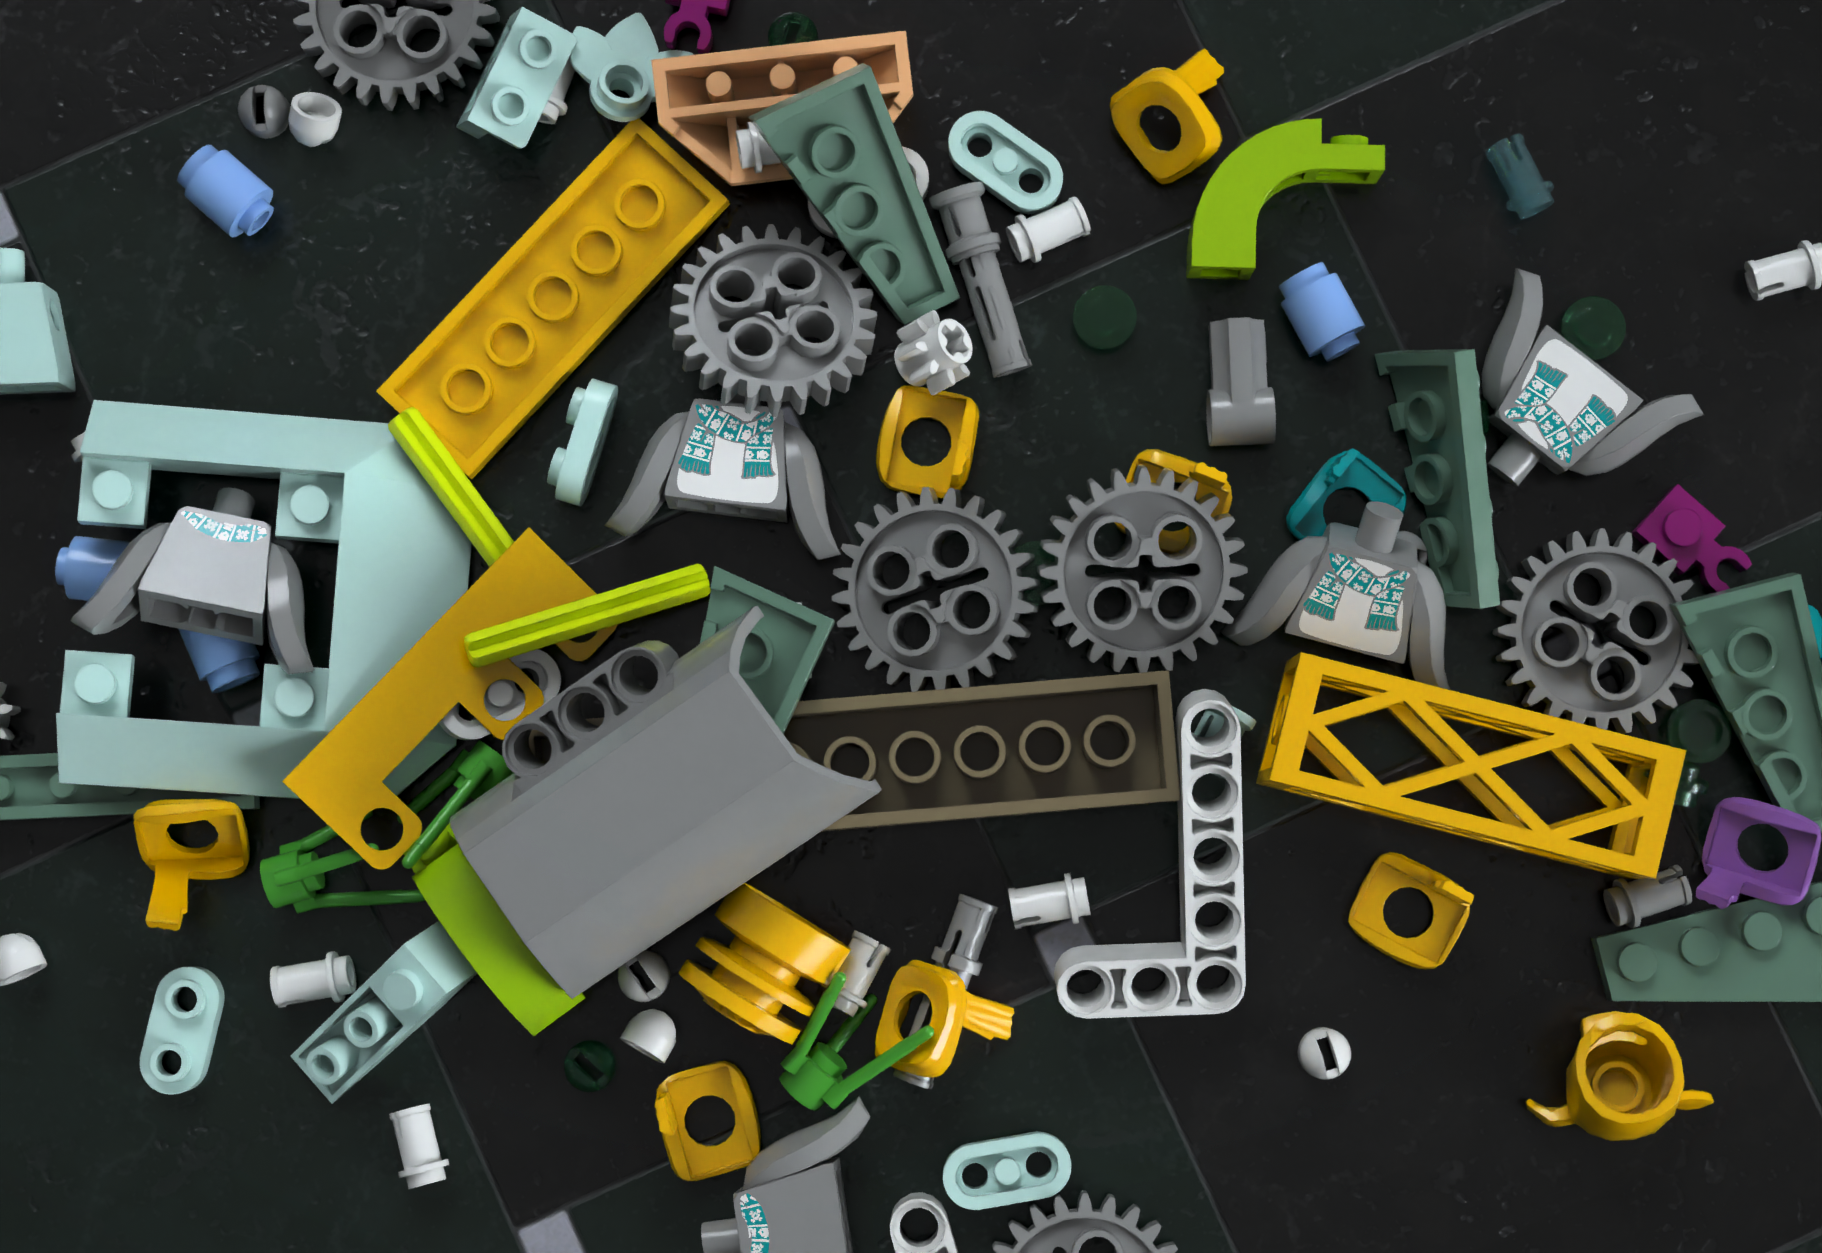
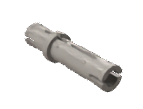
[893,893,999,1089]

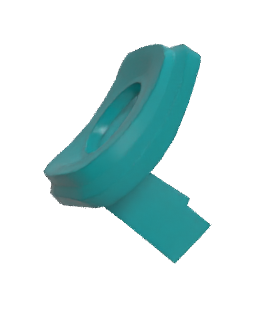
[1286,448,1407,540]

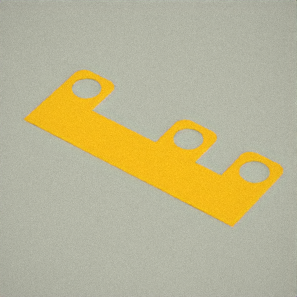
[282,527,617,870]

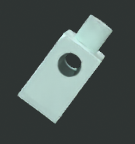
[0,248,76,395]

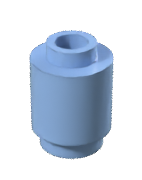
[177,145,274,237]
[1279,262,1365,362]
[55,536,130,601]
[179,629,260,693]

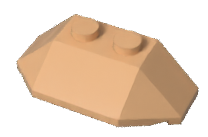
[651,31,913,186]

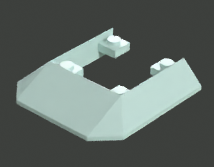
[56,400,472,799]

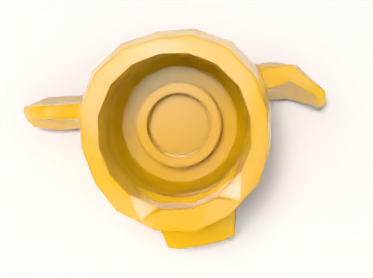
[1526,1011,1714,1141]

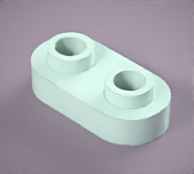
[948,111,1063,214]
[547,378,618,507]
[140,966,225,1095]
[943,1131,1071,1210]

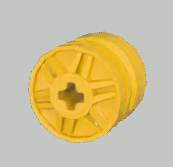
[678,883,851,1045]

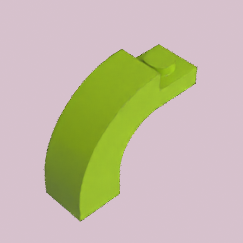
[1186,118,1385,280]
[404,823,586,1036]

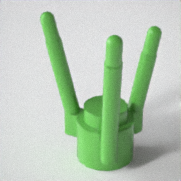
[397,740,513,869]
[260,810,425,914]
[779,972,934,1111]

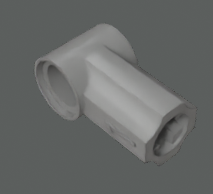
[1206,317,1276,446]

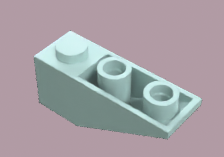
[291,921,477,1104]

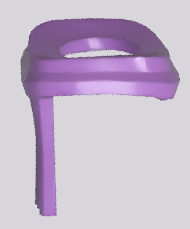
[1696,797,1822,909]

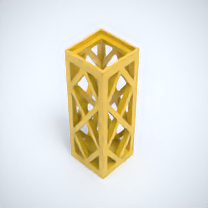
[1256,652,1687,879]

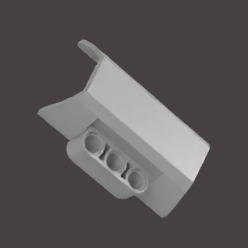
[449,605,882,999]

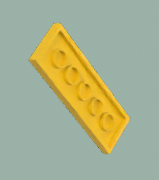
[376,118,730,480]

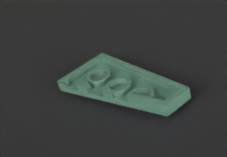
[748,63,960,325]
[1374,349,1500,609]
[700,566,835,734]
[1669,572,1822,833]
[1591,881,1822,1002]

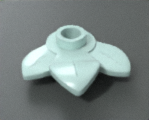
[569,13,694,122]

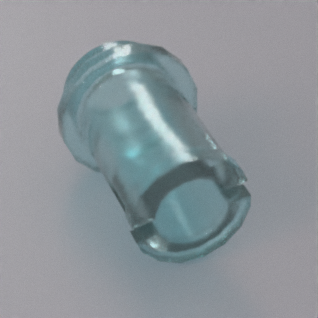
[1485,133,1554,219]

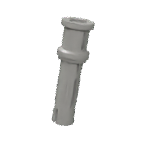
[929,182,1032,378]

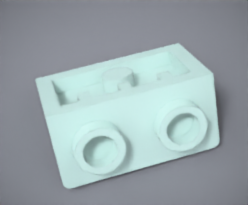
[456,7,577,149]

